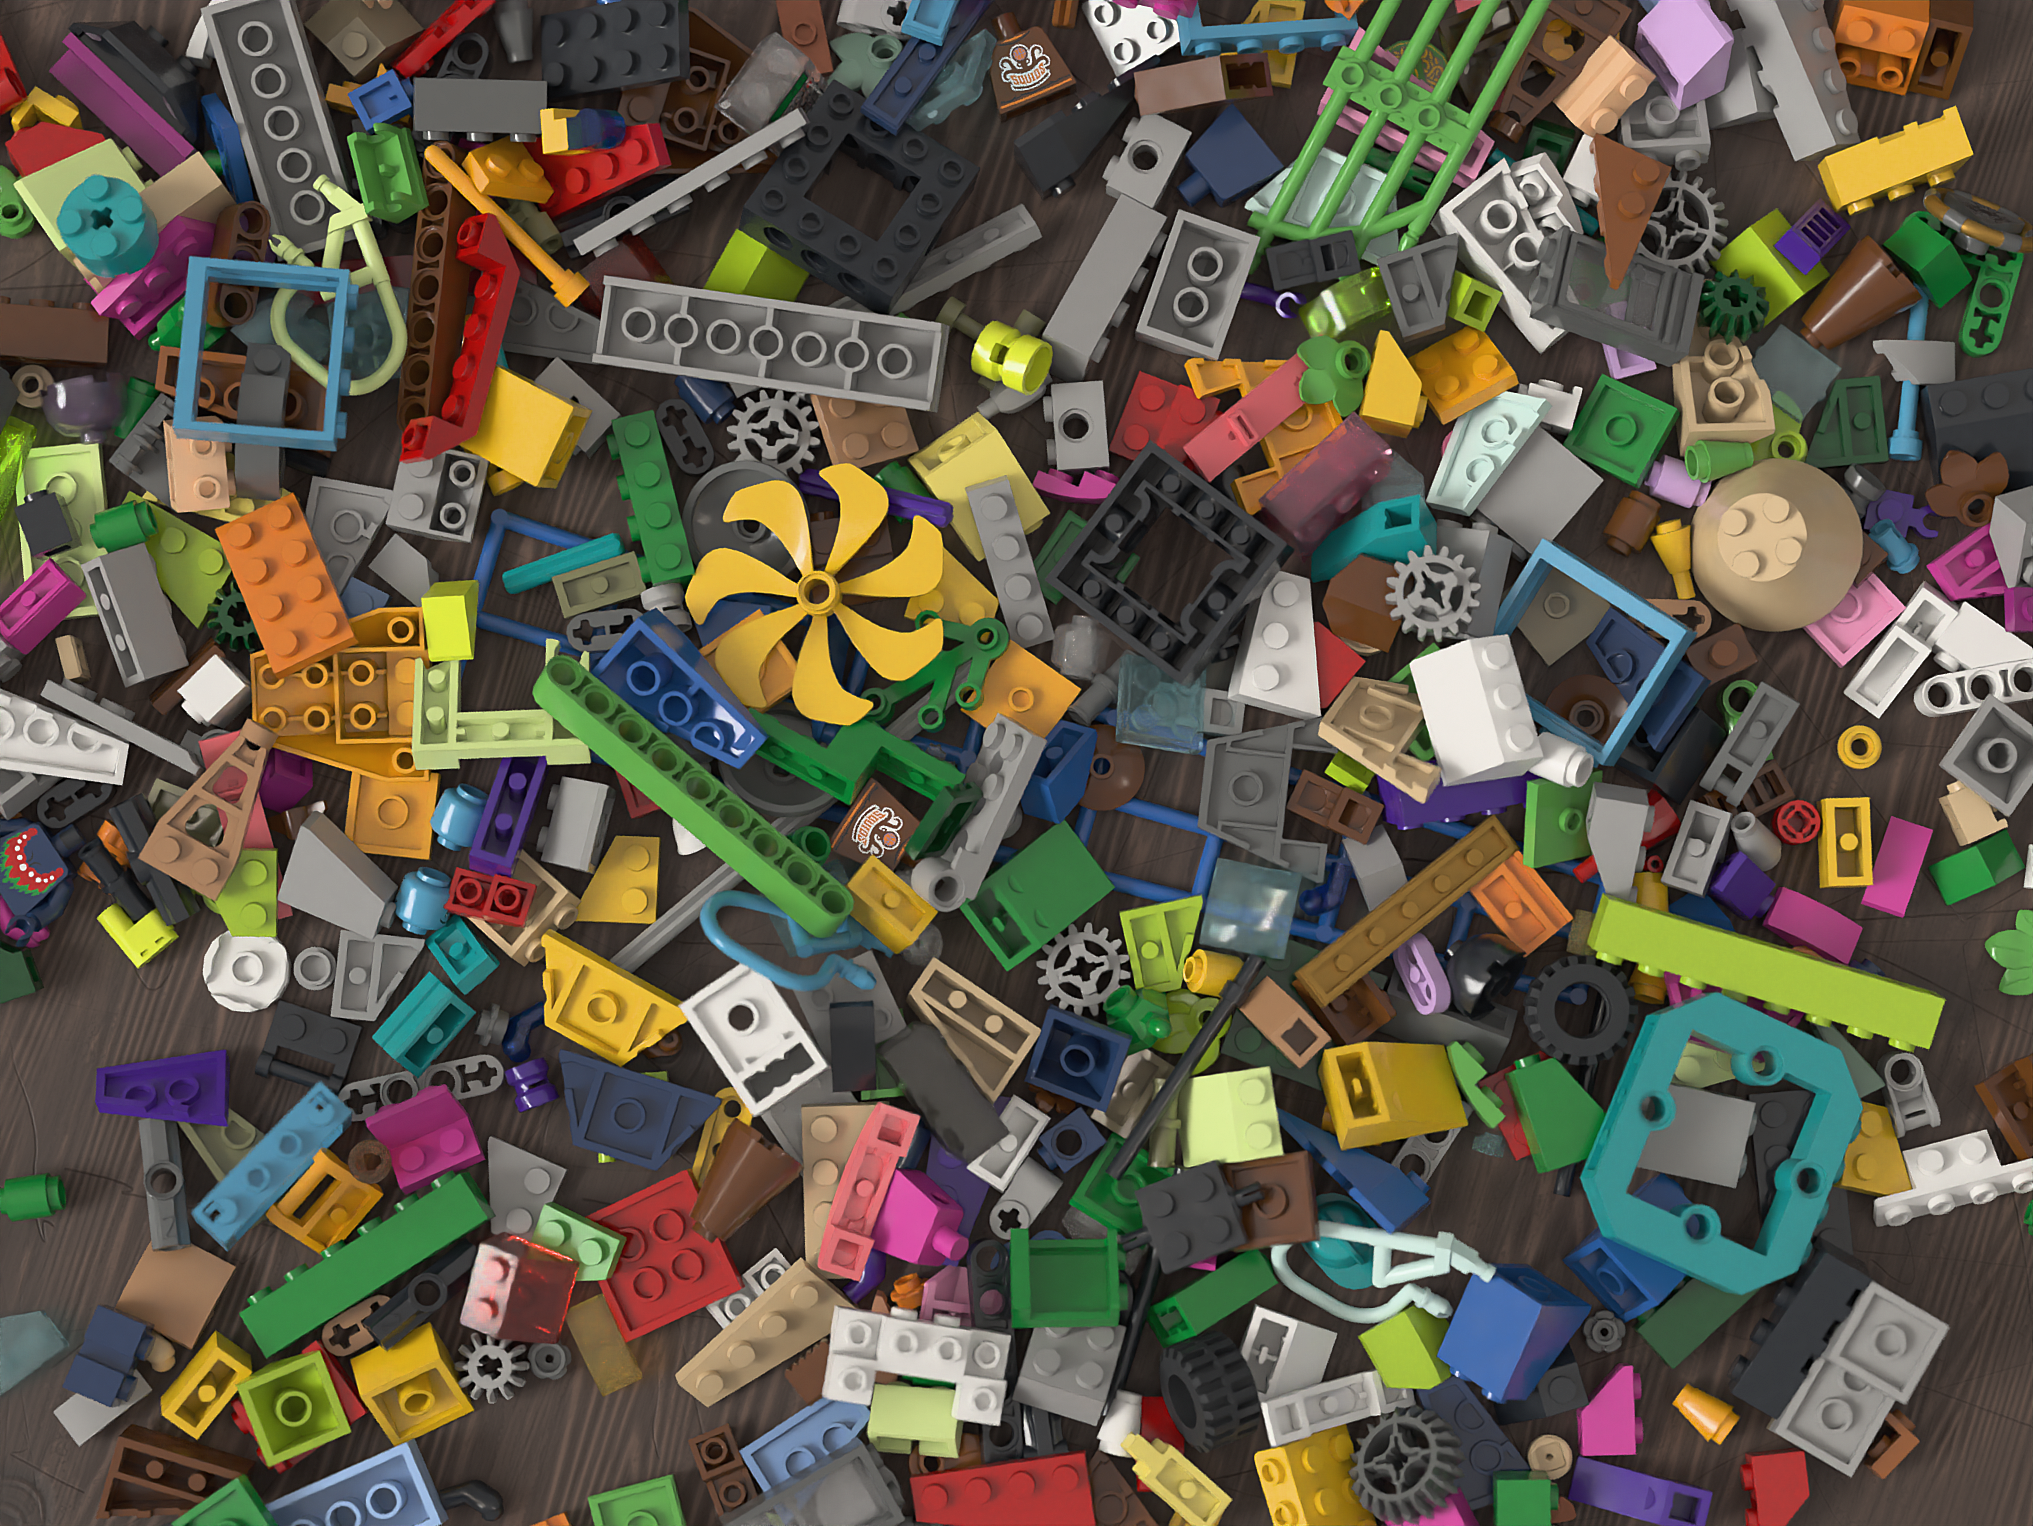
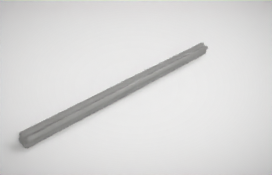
[609,660,972,973]

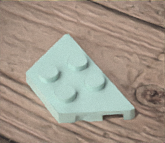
[1244,146,1399,265]

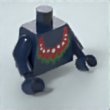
[0,818,87,947]

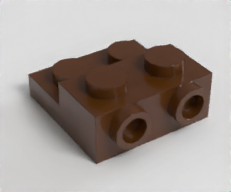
[810,511,901,607]

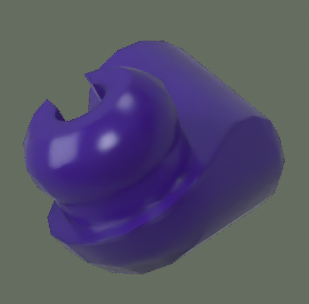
[842,1248,886,1304]

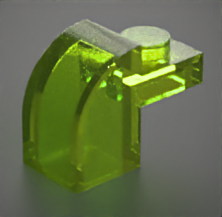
[1297,266,1393,340]

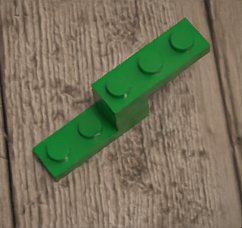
[748,707,966,805]

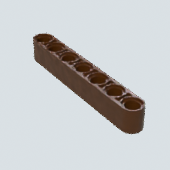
[396,140,477,432]

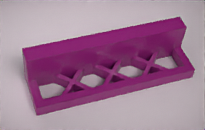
[49,32,198,177]

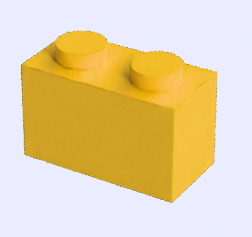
[1817,797,1873,888]
[161,1331,252,1439]

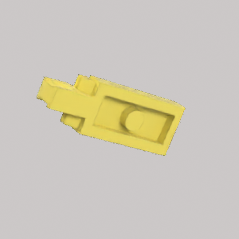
[1120,1431,1232,1526]

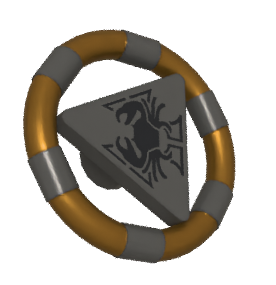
[1923,188,2033,255]

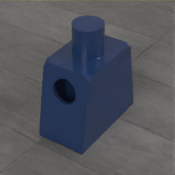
[1176,103,1284,208]

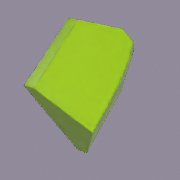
[1358,1301,1452,1390]

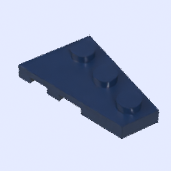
[1586,607,1711,753]

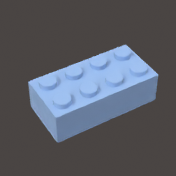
[265,1438,449,1526]

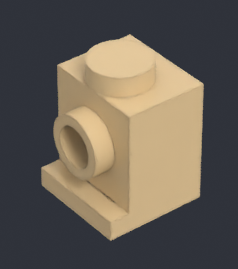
[1939,780,2008,846]

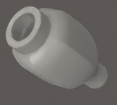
[977,373,1053,420]

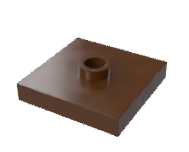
[1223,1151,1321,1252]

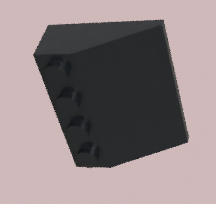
[1918,368,2033,520]

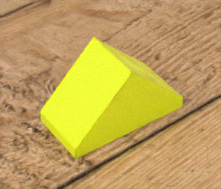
[421,580,479,662]

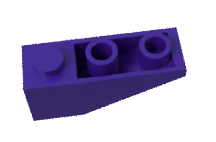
[1567,1455,1713,1526]

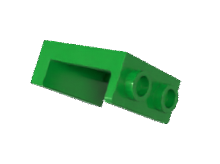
[1009,1228,1128,1328]

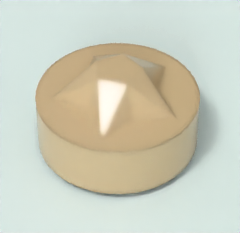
[1527,1434,1572,1480]

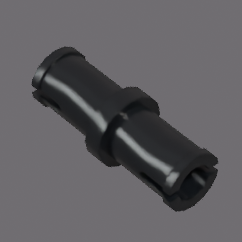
[78,838,154,921]

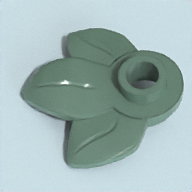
[828,32,905,99]

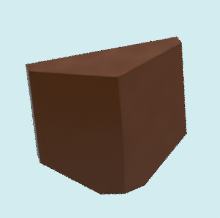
[1322,553,1415,652]

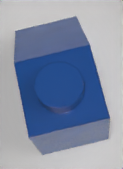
[1020,720,1098,824]

